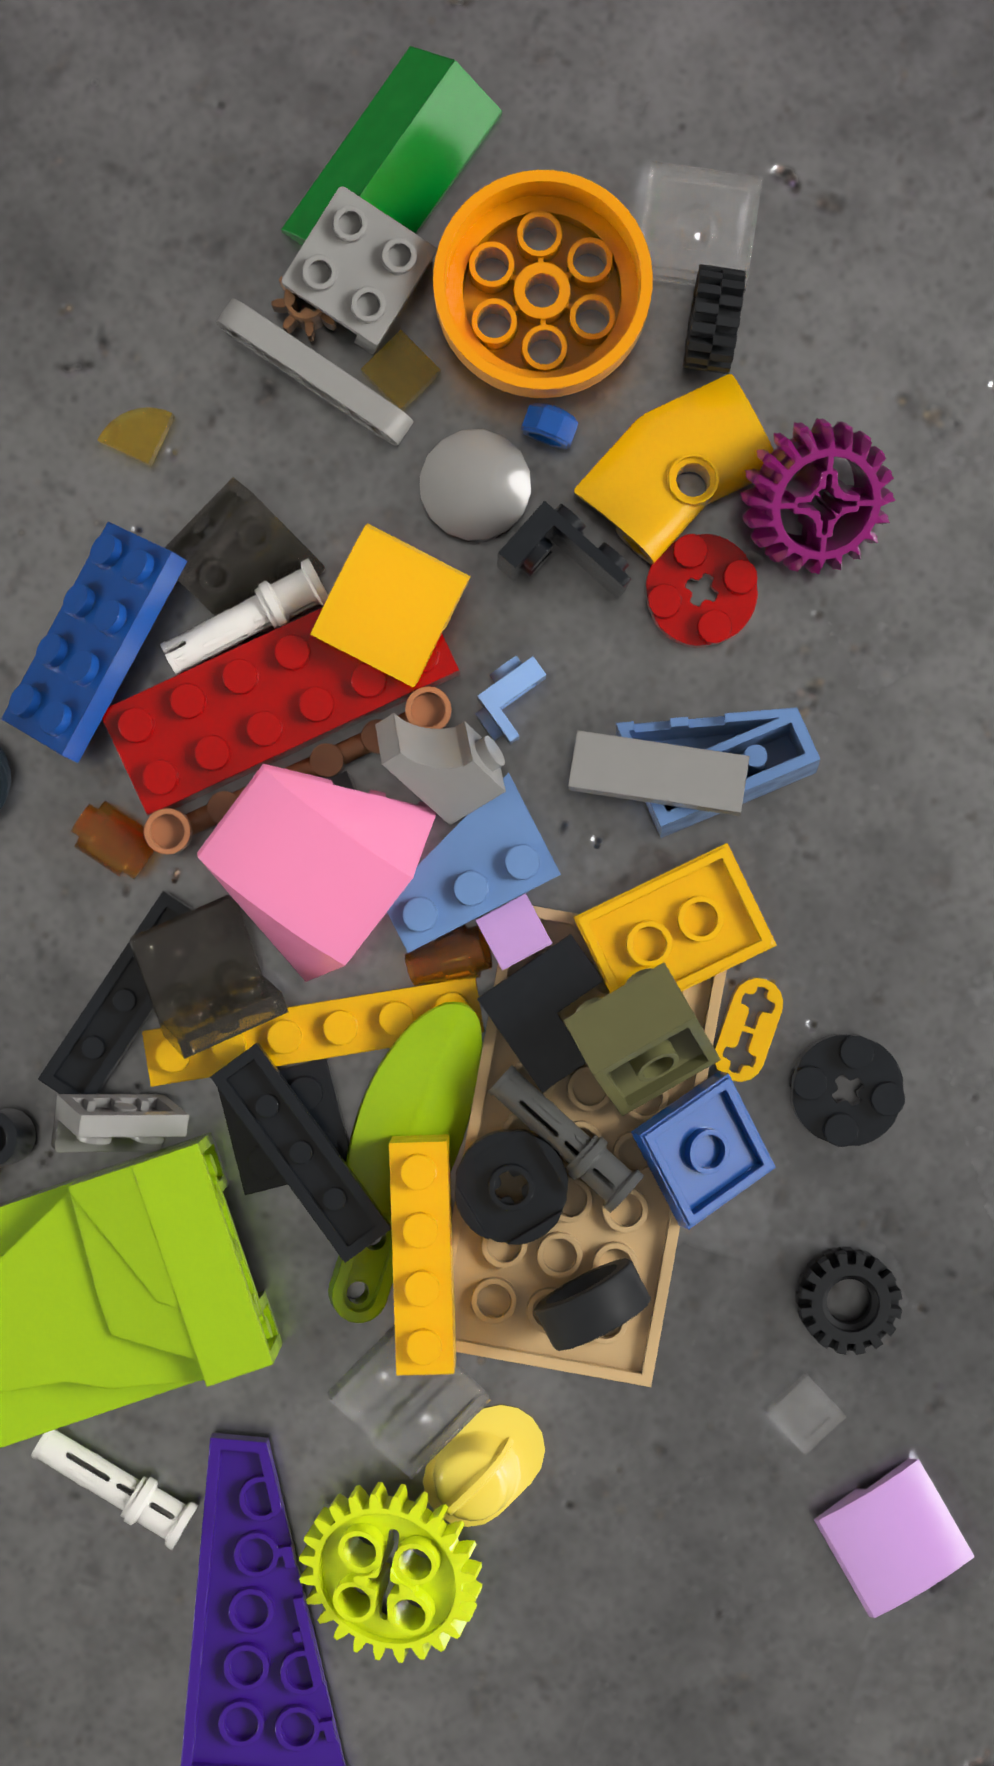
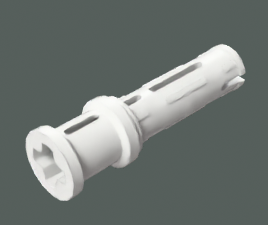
[160,558,328,675]
[31,1430,199,1550]

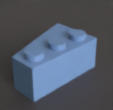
[616,707,820,838]
[387,773,561,953]

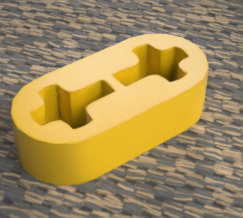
[713,977,783,1082]

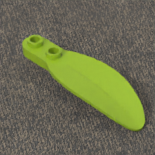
[328,1002,482,1323]

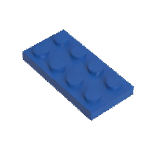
[1,522,187,763]

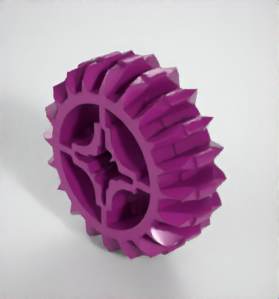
[740,418,895,575]

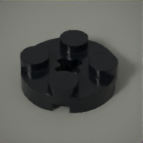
[790,1034,905,1147]
[455,1129,568,1245]

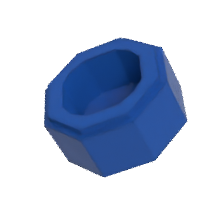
[521,403,578,449]

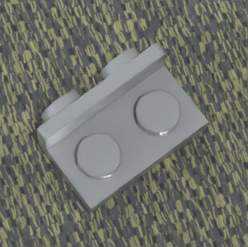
[51,1094,189,1152]

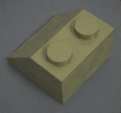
[563,963,721,1116]

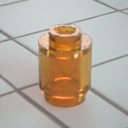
[71,800,154,880]

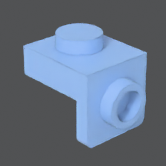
[475,656,546,745]

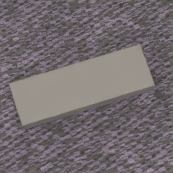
[568,730,750,816]

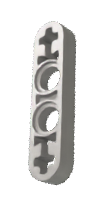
[216,298,414,446]

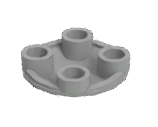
[420,429,531,542]

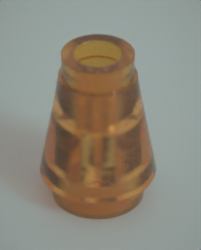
[405,924,492,986]

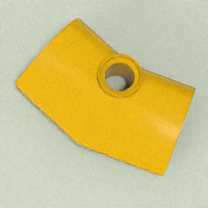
[574,374,774,564]

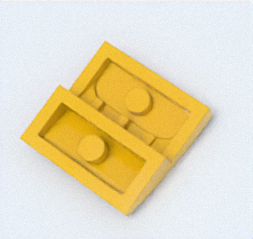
[310,523,471,688]

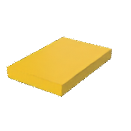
[573,843,777,993]

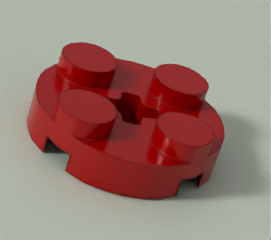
[645,534,758,648]

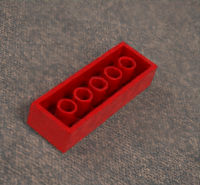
[102,607,460,816]

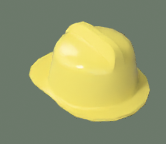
[423,1405,545,1527]

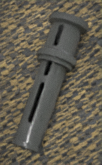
[488,1065,644,1213]

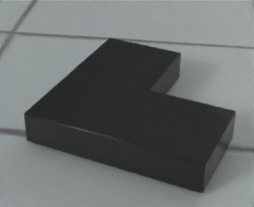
[477,934,603,1093]

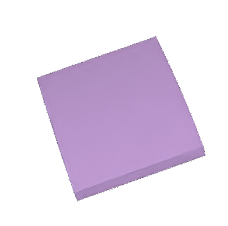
[814,1459,975,1618]

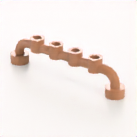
[144,686,452,854]

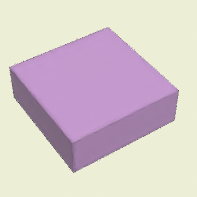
[475,893,553,970]

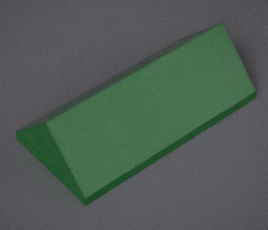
[281,46,502,246]

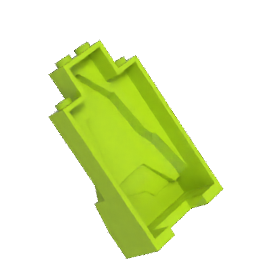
[0,1132,283,1448]

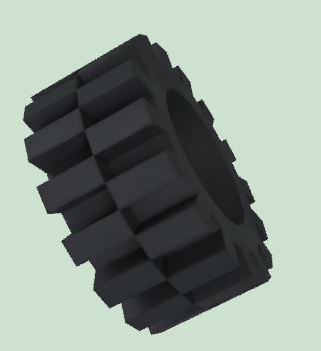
[683,264,746,374]
[795,1247,902,1355]

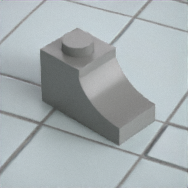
[375,713,506,825]

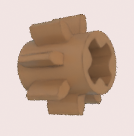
[271,276,337,342]

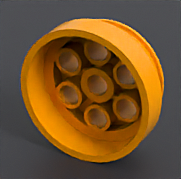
[433,170,653,398]

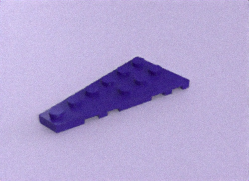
[181,1433,346,1766]

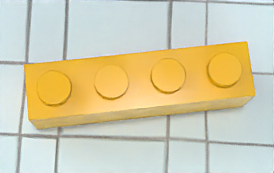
[389,1134,456,1376]

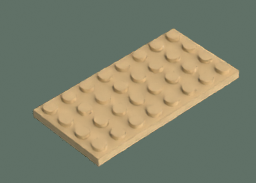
[452,901,727,1387]

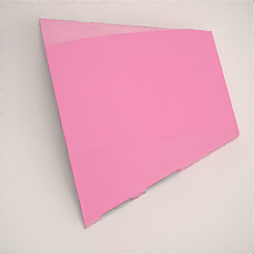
[197,764,437,982]

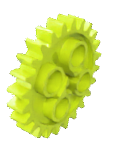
[299,1482,483,1663]

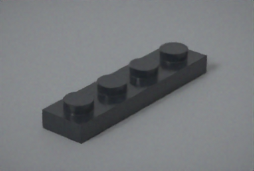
[38,891,212,1094]
[210,1043,392,1263]

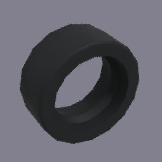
[534,1258,651,1351]

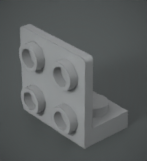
[282,187,438,355]

